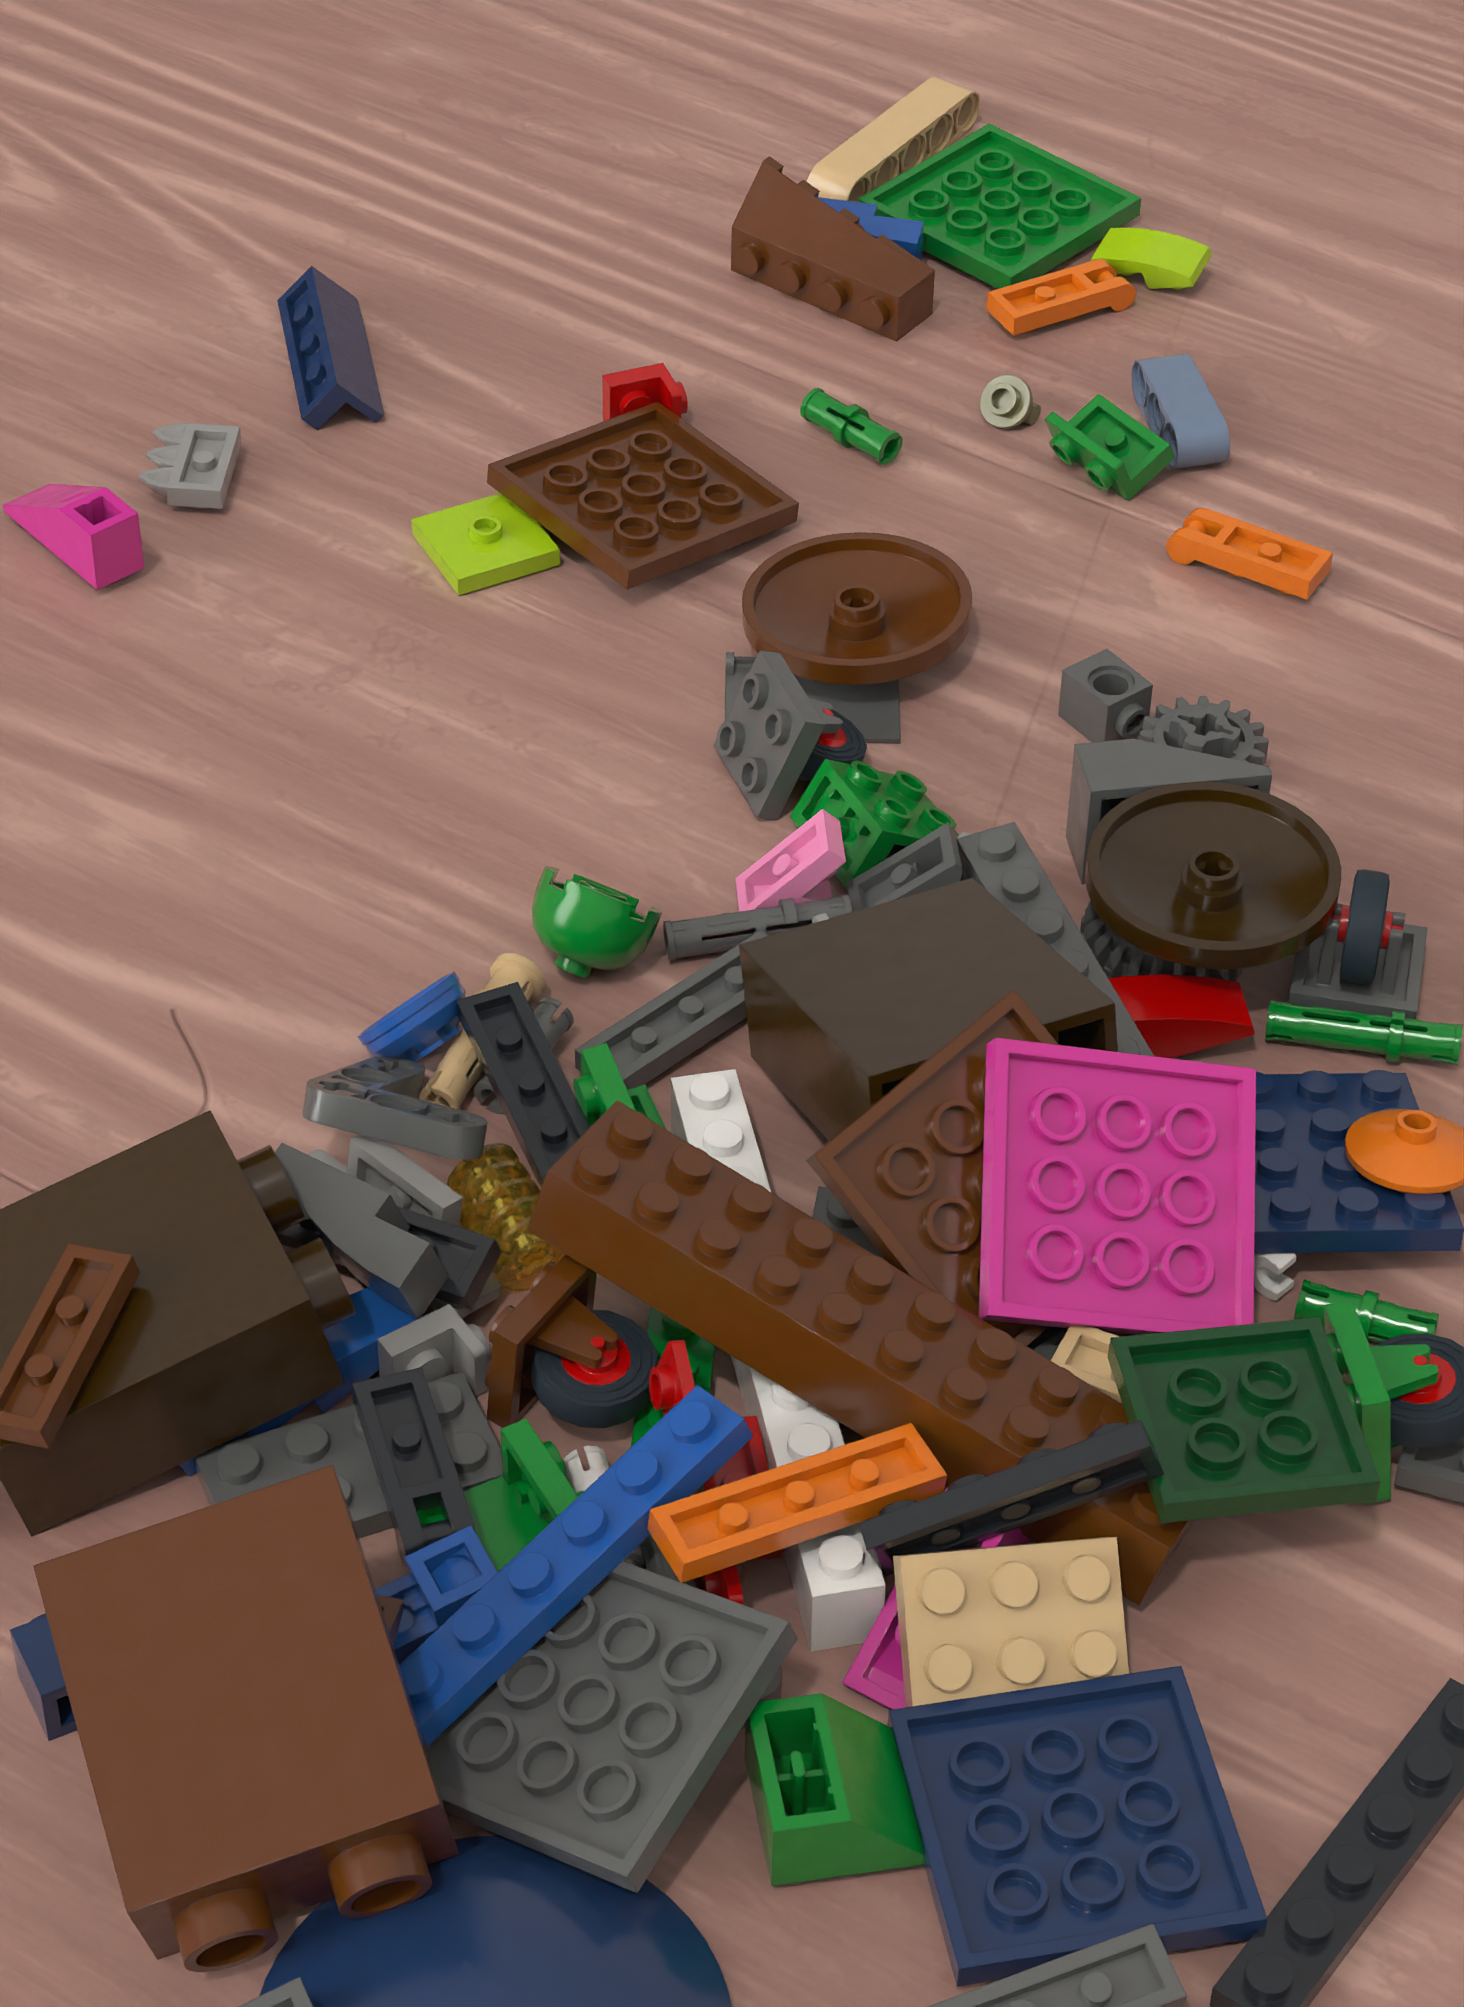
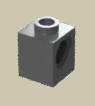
[1058,649,1153,742]

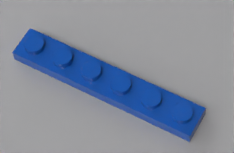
[400,1385,753,1746]

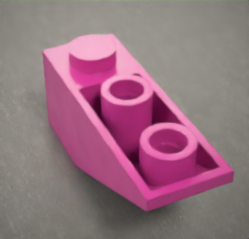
[3,484,144,590]

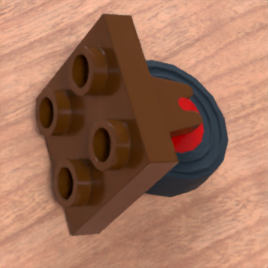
[485,1254,658,1428]

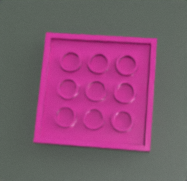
[979,1038,1256,1335]

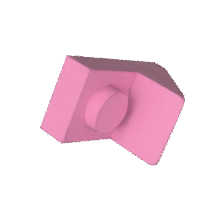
[735,809,846,925]

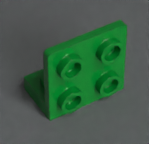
[790,759,959,889]

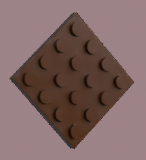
[487,402,799,590]
[806,989,1058,1346]

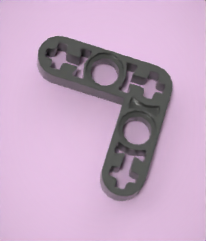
[302,1057,488,1160]

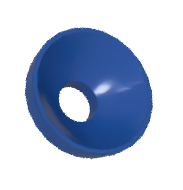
[357,971,466,1062]

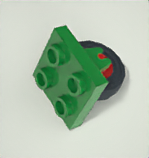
[1324,1300,1464,1504]

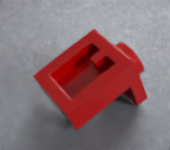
[602,363,688,421]

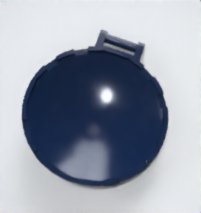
[259,1835,732,2007]

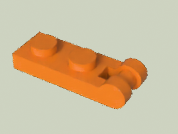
[986,259,1136,336]
[1166,507,1333,600]

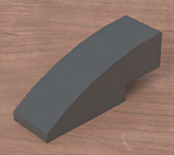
[275,1143,449,1319]

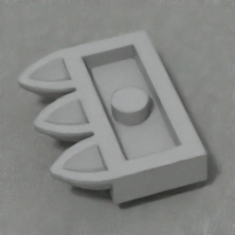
[139,423,241,509]

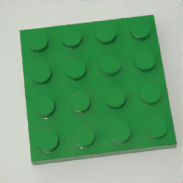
[858,123,1141,289]

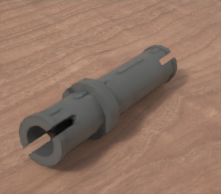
[663,894,853,961]

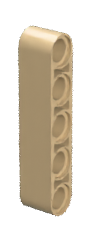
[807,76,981,202]

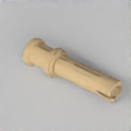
[419,953,545,1110]

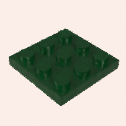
[1107,1317,1381,1523]

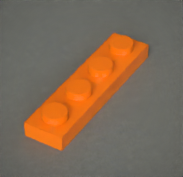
[647,1423,947,1583]

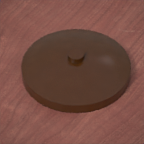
[742,532,972,685]

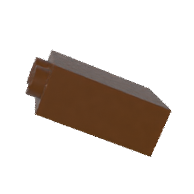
[33,1464,459,1972]

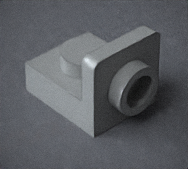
[377,1304,492,1397]

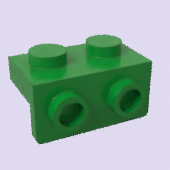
[1045,394,1175,501]

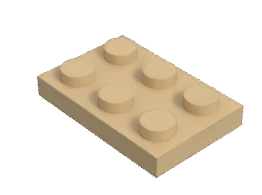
[893,1537,1129,1707]

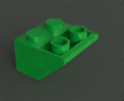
[744,1693,925,1886]

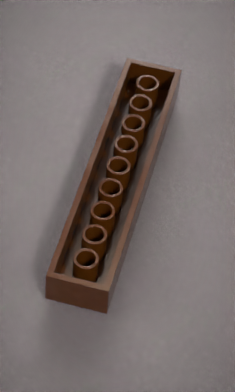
[527,1100,1195,1605]

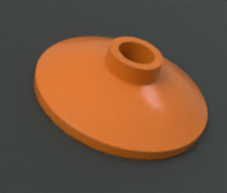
[1344,1109,1464,1194]

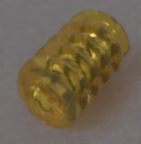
[447,1143,565,1291]

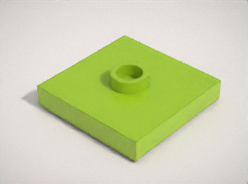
[411,493,560,596]

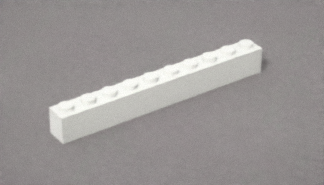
[671,1069,886,1652]

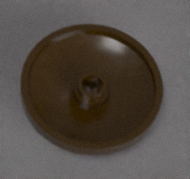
[1085,782,1341,969]

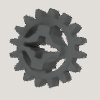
[1139,696,1269,766]

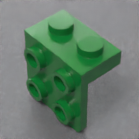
[417,1419,584,1572]

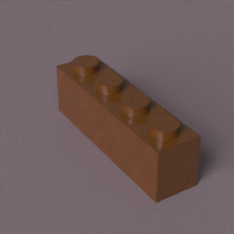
[731,156,935,342]

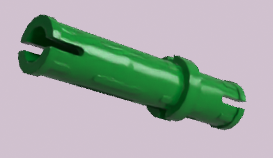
[1265,1000,1463,1065]

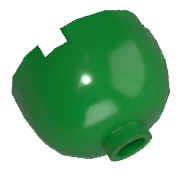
[532,866,662,978]

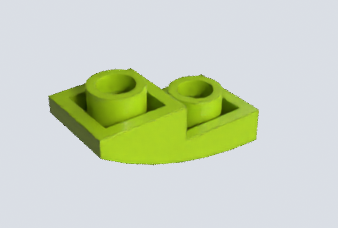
[1091,227,1212,290]

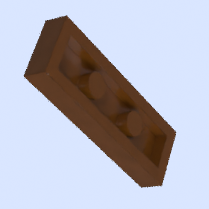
[0,1244,140,1449]

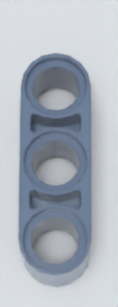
[1131,354,1230,469]

